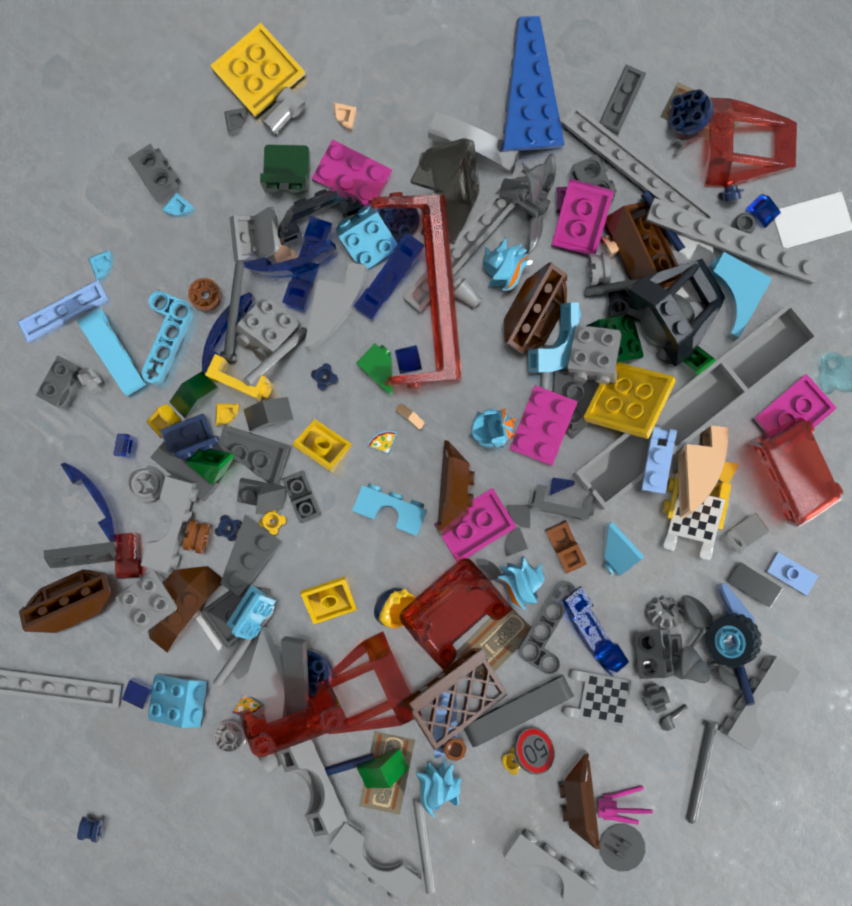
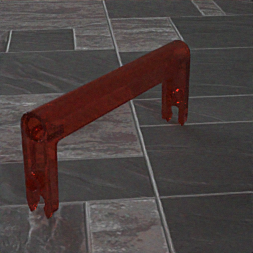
[368,192,462,388]

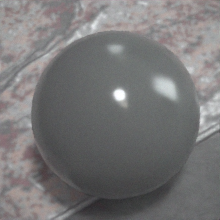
[640,294,695,346]

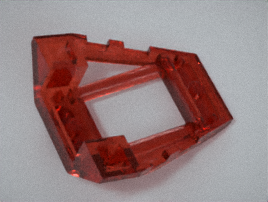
[704,97,797,187]
[312,631,422,734]

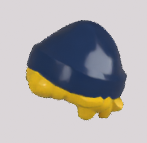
[374,587,417,629]

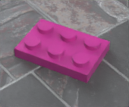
[312,139,392,206]
[552,179,614,255]
[753,374,837,453]
[510,385,578,466]
[434,488,517,563]

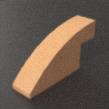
[677,425,728,518]

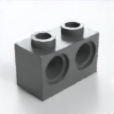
[128,143,179,201]
[570,155,617,202]
[35,355,83,409]
[633,629,674,679]

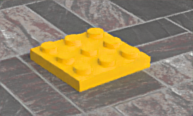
[210,22,305,117]
[584,363,676,439]

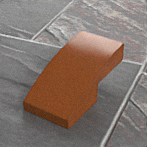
[545,520,587,574]

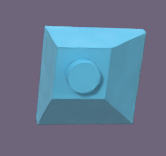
[602,522,644,576]

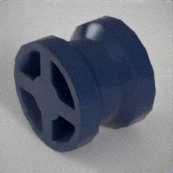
[77,816,103,843]

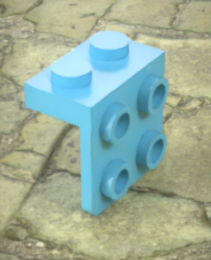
[335,204,399,269]
[226,585,276,640]
[148,674,207,728]

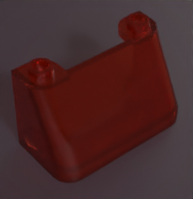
[749,417,843,527]
[399,558,513,671]
[238,679,344,757]

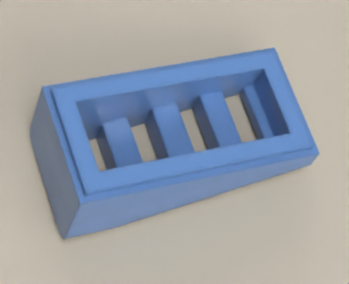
[716,583,756,623]

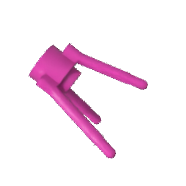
[597,786,653,825]

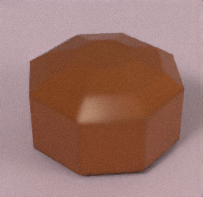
[443,737,467,761]

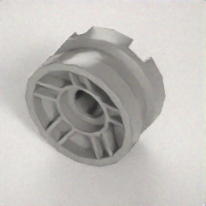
[588,252,611,286]
[212,719,247,754]

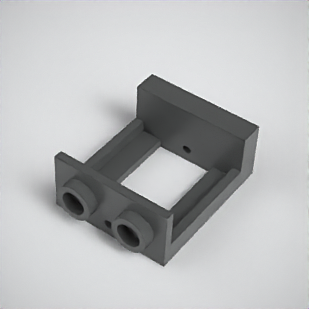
[530,484,596,521]

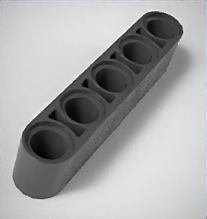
[464,675,574,747]

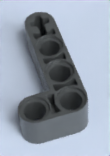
[518,581,576,674]

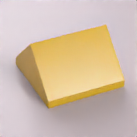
[292,419,352,473]
[300,576,357,625]

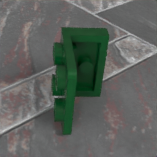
[260,145,309,193]
[586,316,644,363]

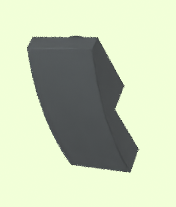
[282,470,321,523]
[728,562,783,608]

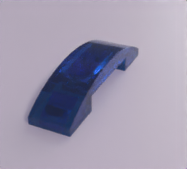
[282,216,332,310]
[354,232,425,320]
[244,240,336,276]
[202,292,255,374]
[61,462,119,542]
[563,586,629,676]

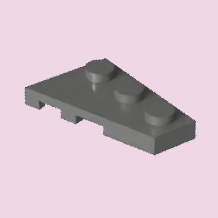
[217,425,291,485]
[220,515,282,598]

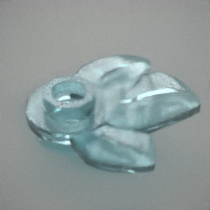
[819,352,852,394]

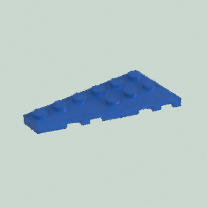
[501,16,565,152]

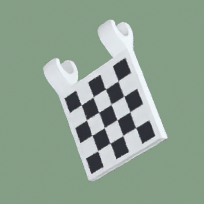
[664,493,725,560]

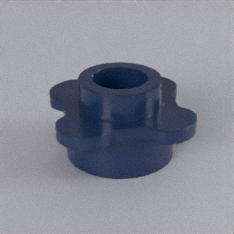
[719,185,744,202]
[311,363,338,390]
[215,515,241,541]

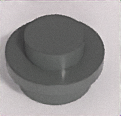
[733,213,756,234]

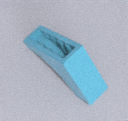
[709,252,772,341]

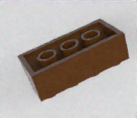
[605,202,682,290]

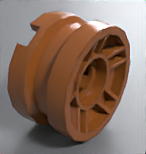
[188,278,222,313]
[183,519,210,554]

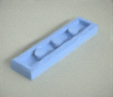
[17,280,109,343]

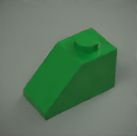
[356,343,393,397]

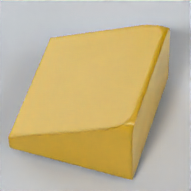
[146,404,181,438]

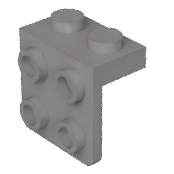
[229,207,280,263]
[235,297,299,361]
[568,325,621,385]
[115,570,177,634]

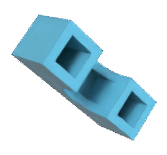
[352,483,427,536]

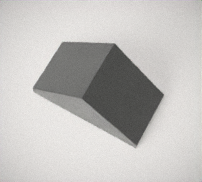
[243,397,293,431]

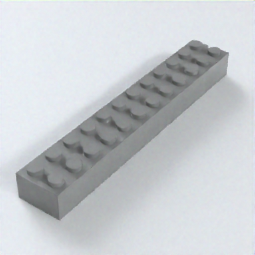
[573,301,821,510]

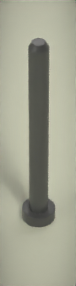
[220,261,244,361]
[687,720,721,824]

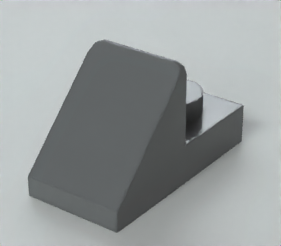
[237,478,286,514]

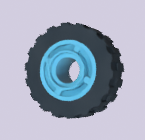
[706,613,762,668]

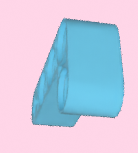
[142,291,194,386]
[77,307,147,396]

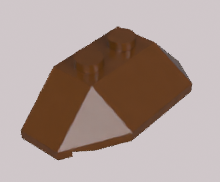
[504,262,567,354]
[437,440,475,536]
[148,566,222,653]
[19,569,111,633]
[558,751,600,849]

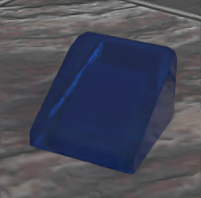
[746,194,781,228]
[395,345,422,374]
[113,433,134,458]
[548,477,575,496]
[122,678,153,709]

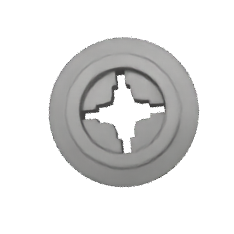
[127,466,164,503]
[647,595,685,629]

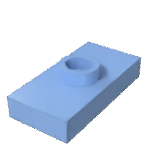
[765,552,818,596]

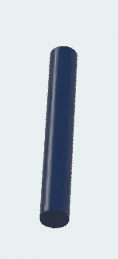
[641,191,685,252]
[731,636,755,706]
[325,753,375,776]

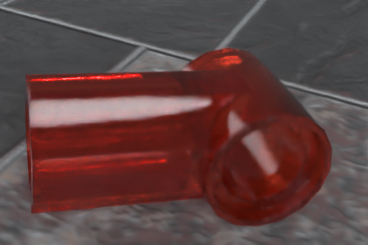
[115,533,142,579]

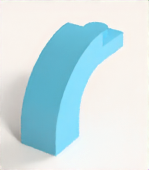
[528,303,581,373]

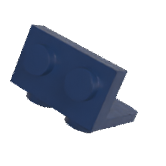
[160,413,219,459]

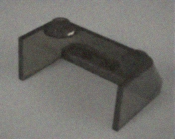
[410,138,480,244]

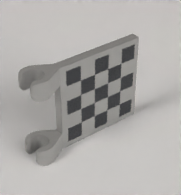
[562,669,632,727]

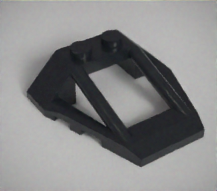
[278,189,364,245]
[627,259,725,367]

